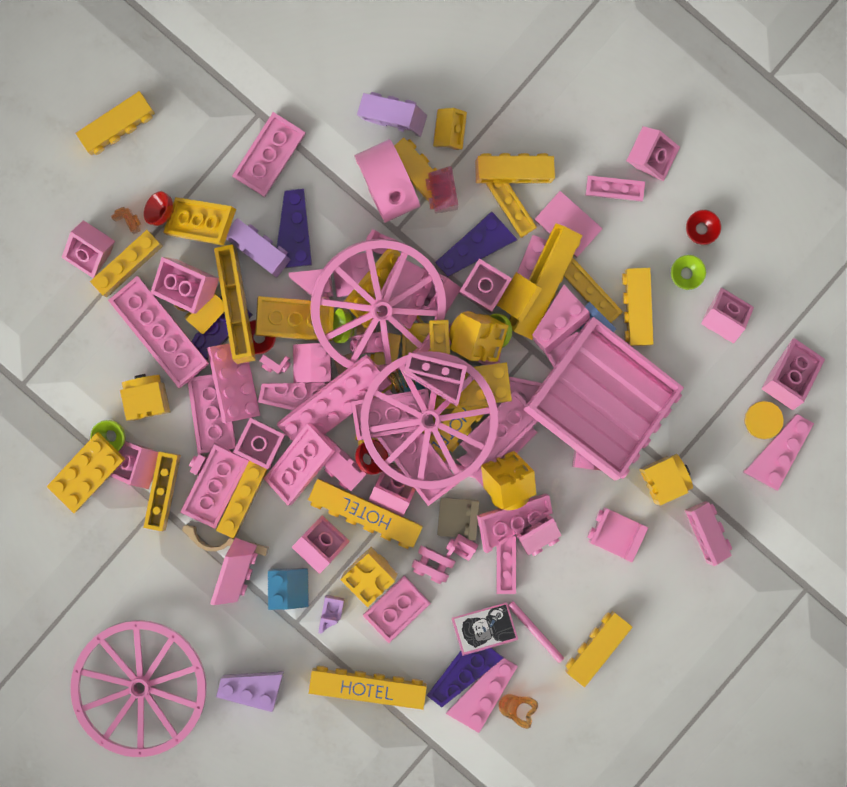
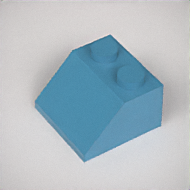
[268,568,309,610]

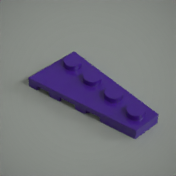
[427,648,504,708]

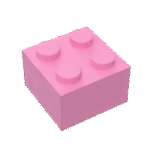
[459,259,512,313]
[233,418,286,469]

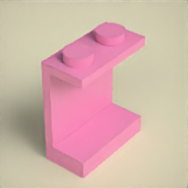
[587,507,648,562]

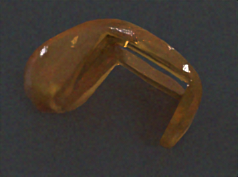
[498,694,538,729]

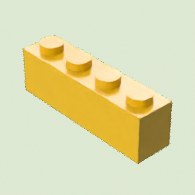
[75,91,155,155]
[394,137,455,212]
[475,153,555,183]
[90,230,163,297]
[622,268,653,346]
[143,451,181,531]
[216,461,268,539]
[565,610,633,688]

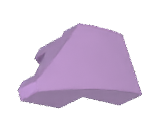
[318,595,344,634]

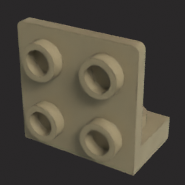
[437,497,479,540]

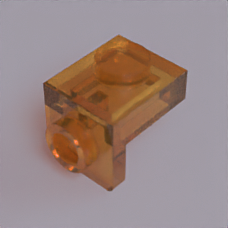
[111,207,141,234]

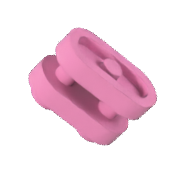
[411,545,456,584]

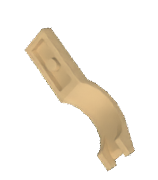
[182,524,269,556]

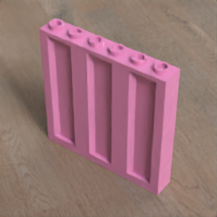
[523,317,684,481]

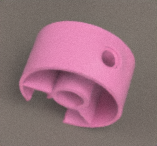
[354,139,420,223]

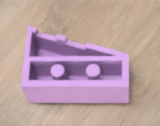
[357,92,427,137]
[226,218,290,278]
[216,671,284,712]

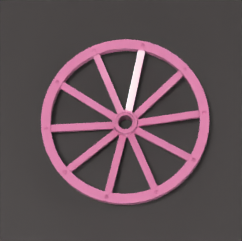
[310,239,446,372]
[361,351,498,489]
[71,620,207,757]

